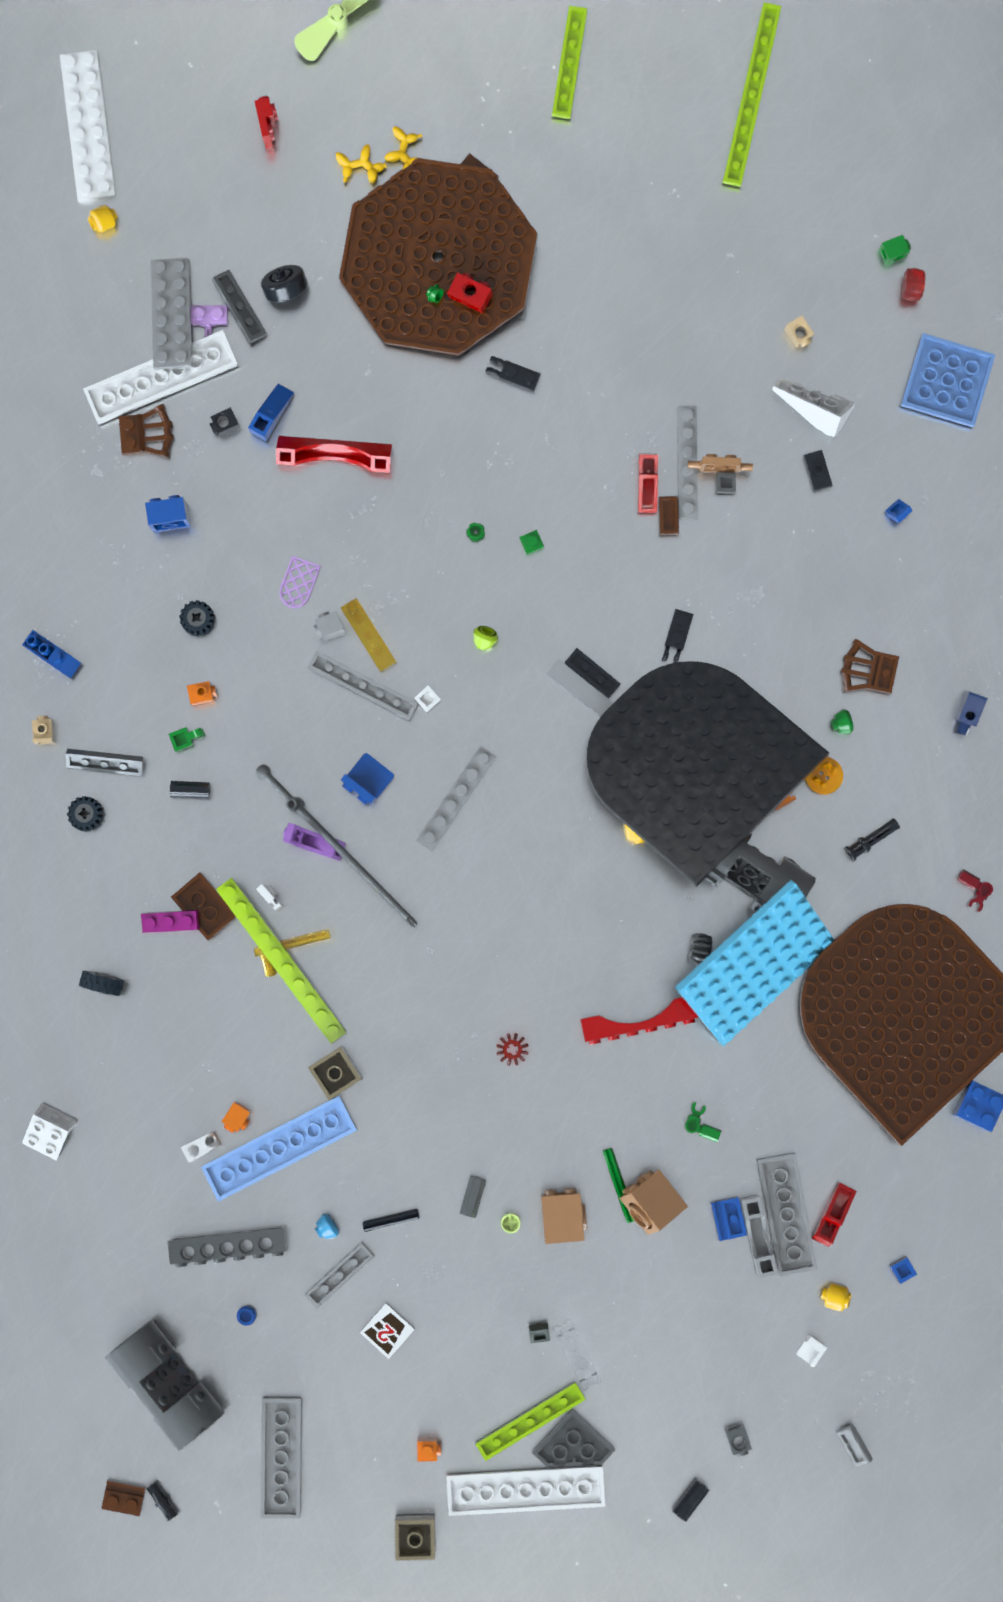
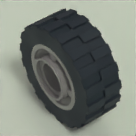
[79,970,124,996]

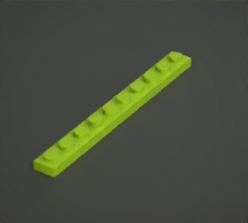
[723,2,782,187]
[216,877,347,1043]

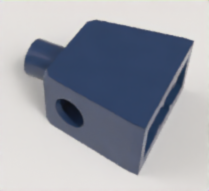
[955,690,988,736]

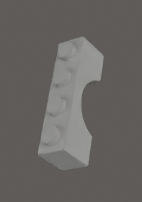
[740,1195,778,1278]

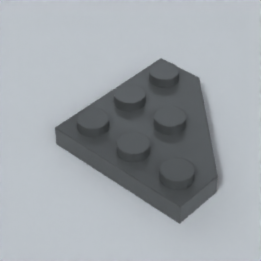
[532,1409,615,1467]

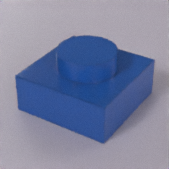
[885,499,913,523]
[890,1257,917,1284]

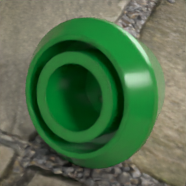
[831,709,854,734]

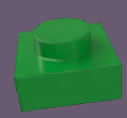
[519,530,544,555]

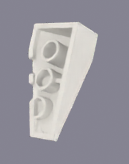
[772,379,855,436]

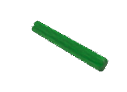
[603,1148,634,1223]

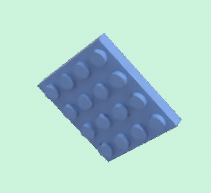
[901,333,995,428]

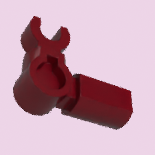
[957,869,993,912]

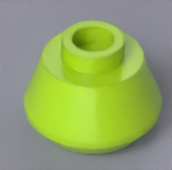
[473,626,498,650]

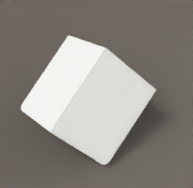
[796,1334,827,1367]

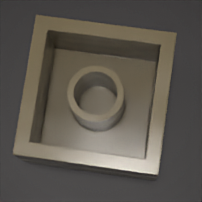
[308,1046,363,1100]
[395,1515,436,1561]

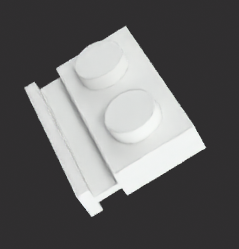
[256,884,284,911]

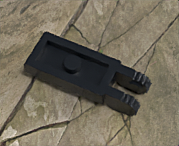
[485,356,541,392]
[662,609,694,664]

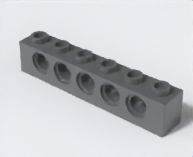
[168,1226,288,1267]

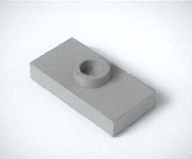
[836,1425,873,1467]

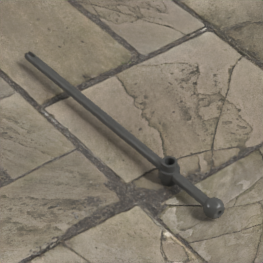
[256,764,417,927]

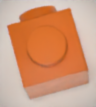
[187,681,217,706]
[221,1101,252,1133]
[417,1437,441,1462]

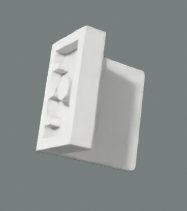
[23,1103,77,1160]

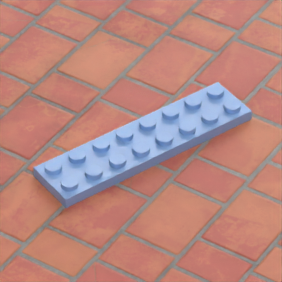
[201,1096,357,1202]

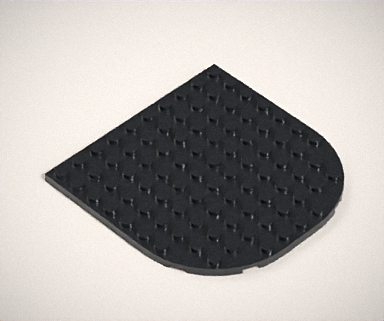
[587,661,829,887]

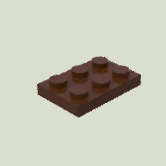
[171,872,236,941]

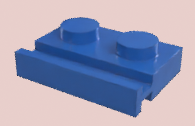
[711,1197,747,1241]

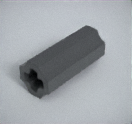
[460,1175,486,1218]

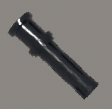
[844,818,900,862]

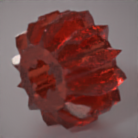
[901,268,926,301]
[496,1033,529,1066]

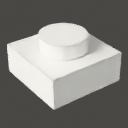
[414,686,441,713]

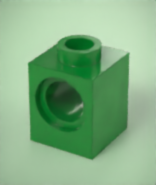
[879,235,911,265]

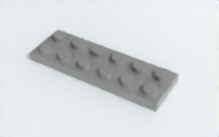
[151,258,192,370]
[757,1153,817,1276]
[261,1398,301,1518]

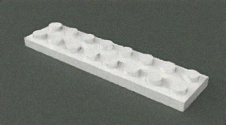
[60,50,116,202]
[83,330,238,424]
[446,1465,605,1516]

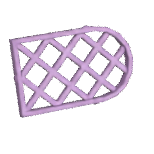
[279,556,321,608]

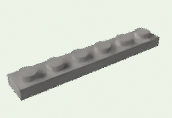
[677,406,698,520]
[308,651,418,721]
[416,746,496,851]

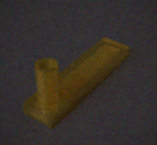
[340,598,397,672]
[253,928,331,977]

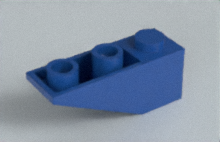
[248,383,295,442]
[22,630,81,679]

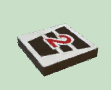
[360,1303,415,1359]

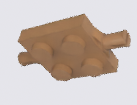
[687,454,753,473]

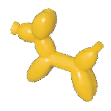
[384,126,422,169]
[335,144,387,184]

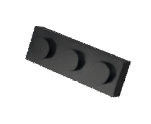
[565,648,621,699]

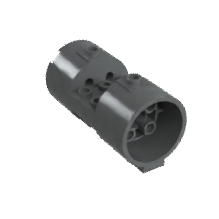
[705,833,817,913]
[105,1319,224,1451]

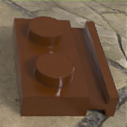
[101,1479,146,1517]

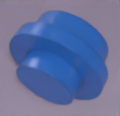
[237,1306,256,1326]

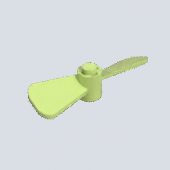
[295,0,368,61]

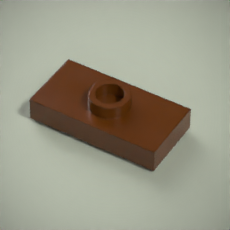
[659,496,679,535]

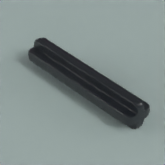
[362,1209,420,1232]

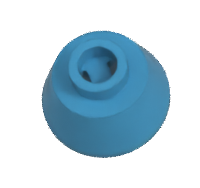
[315,1214,339,1239]

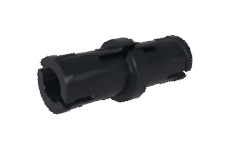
[146,1481,178,1521]

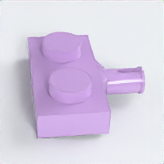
[191,305,228,338]

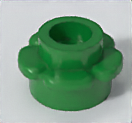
[427,284,444,303]
[466,522,485,541]

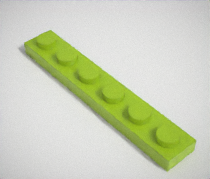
[552,5,588,119]
[475,1382,586,1461]

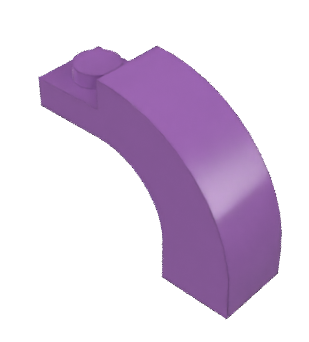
[283,823,346,861]

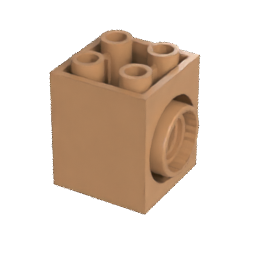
[619,1169,688,1235]
[541,1187,587,1244]

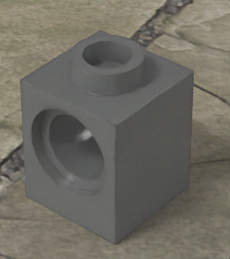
[724,1423,752,1457]

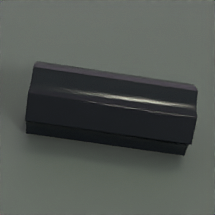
[170,781,210,799]
[672,1479,710,1522]

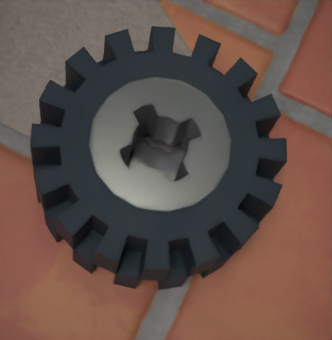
[179,600,215,636]
[67,796,104,831]

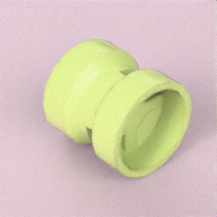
[501,1212,520,1233]

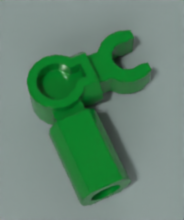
[684,1102,722,1142]

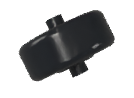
[261,265,308,303]

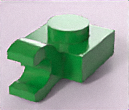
[169,727,205,752]

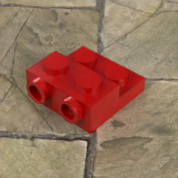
[254,96,279,149]

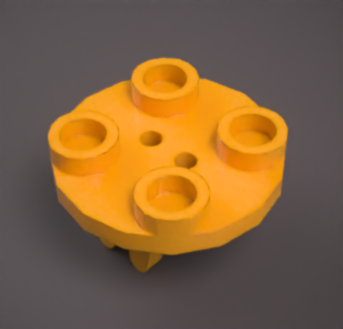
[805,757,843,795]

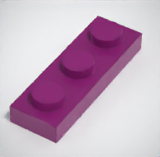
[141,910,200,933]

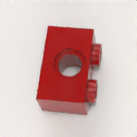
[447,273,493,314]

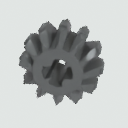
[688,933,713,966]

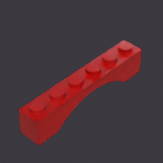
[276,436,392,473]
[580,997,699,1045]

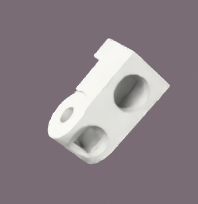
[181,1132,220,1163]

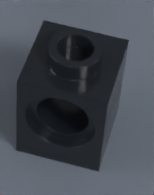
[209,407,240,438]

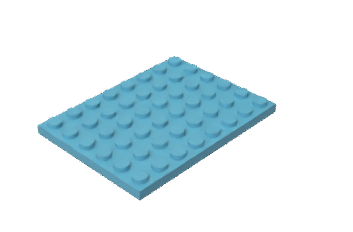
[675,880,834,1046]

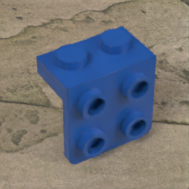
[341,753,394,805]

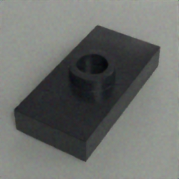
[803,450,833,492]

